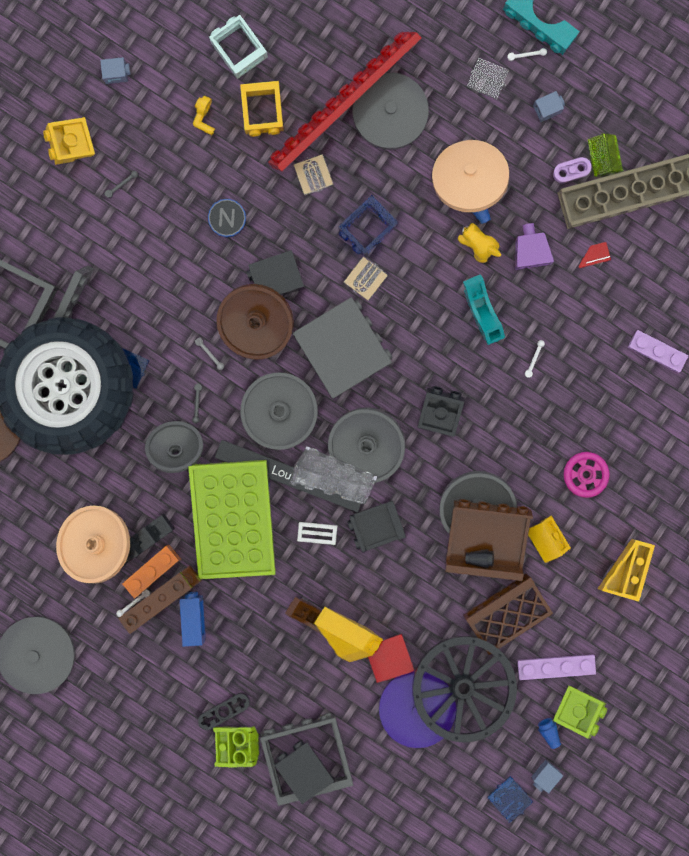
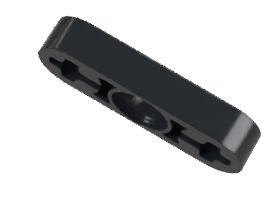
[198,693,250,730]

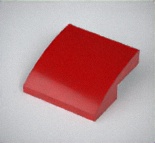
[368,634,414,683]

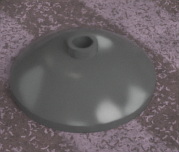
[145,421,203,473]

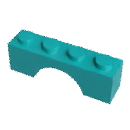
[503,0,580,55]

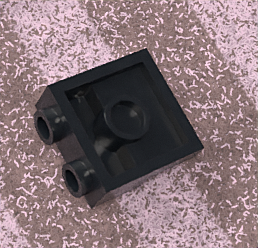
[417,386,465,437]

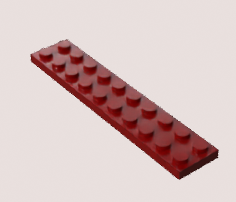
[268,32,421,171]

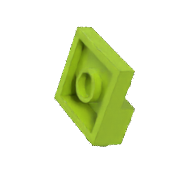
[553,686,608,739]

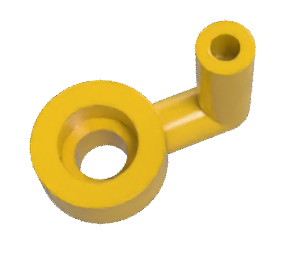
[193,96,215,135]

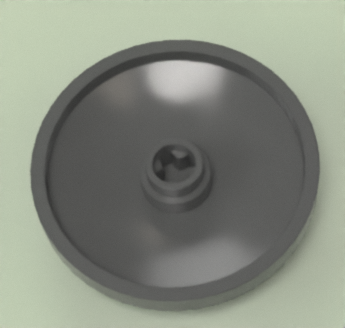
[353,73,429,150]
[240,373,318,450]
[328,407,405,484]
[439,471,517,533]
[0,616,75,694]

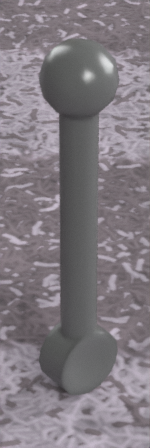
[105,171,138,198]
[192,384,202,424]

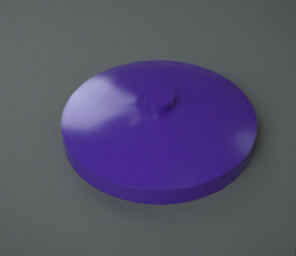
[379,670,456,748]

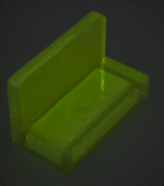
[587,134,623,177]

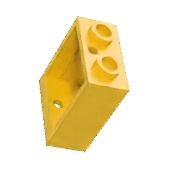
[240,81,284,137]

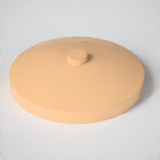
[432,140,509,212]
[56,506,130,583]

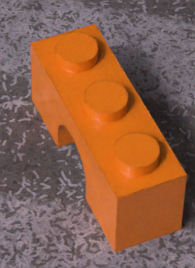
[122,545,181,599]

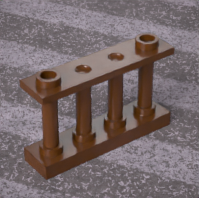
[118,566,202,634]

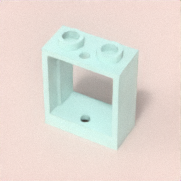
[209,15,268,79]

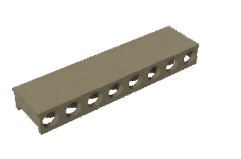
[557,154,689,229]

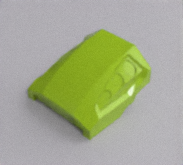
[213,726,259,768]

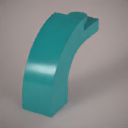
[463,274,505,345]

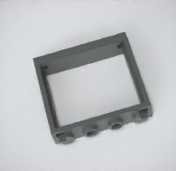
[0,260,58,348]
[260,713,353,806]

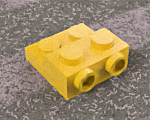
[43,117,95,165]

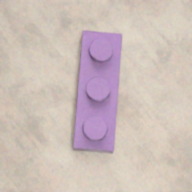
[628,330,688,373]

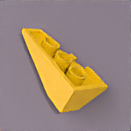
[314,607,383,662]

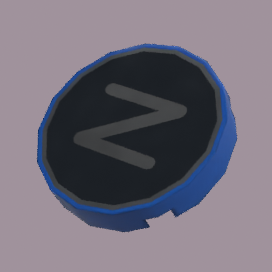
[208,199,246,238]

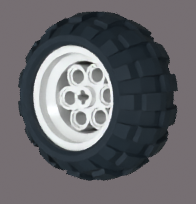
[0,317,134,455]

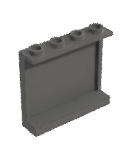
[293,297,393,399]

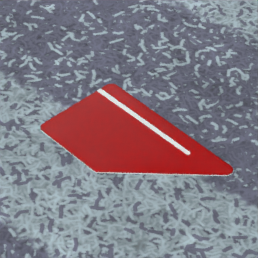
[578,242,611,268]

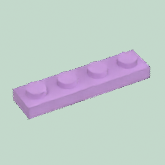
[517,654,596,680]

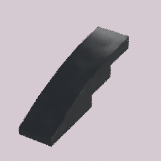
[124,514,175,566]

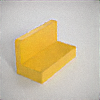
[528,516,571,563]

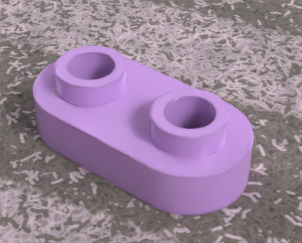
[553,157,591,183]

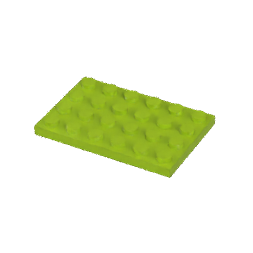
[188,460,276,579]

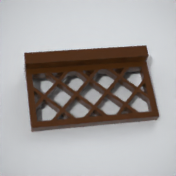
[463,573,553,655]

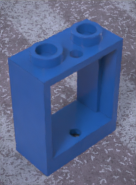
[180,592,206,647]

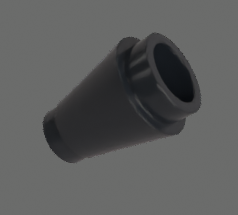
[465,549,494,568]

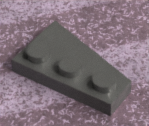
[54,266,95,318]

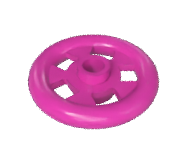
[564,452,609,498]

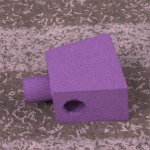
[515,223,554,270]

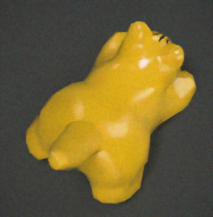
[458,223,501,263]

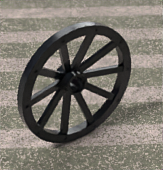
[412,636,517,742]

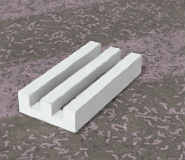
[297,522,337,545]

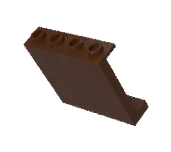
[445,499,533,581]

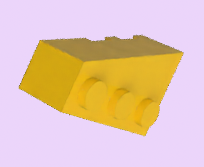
[598,539,655,601]

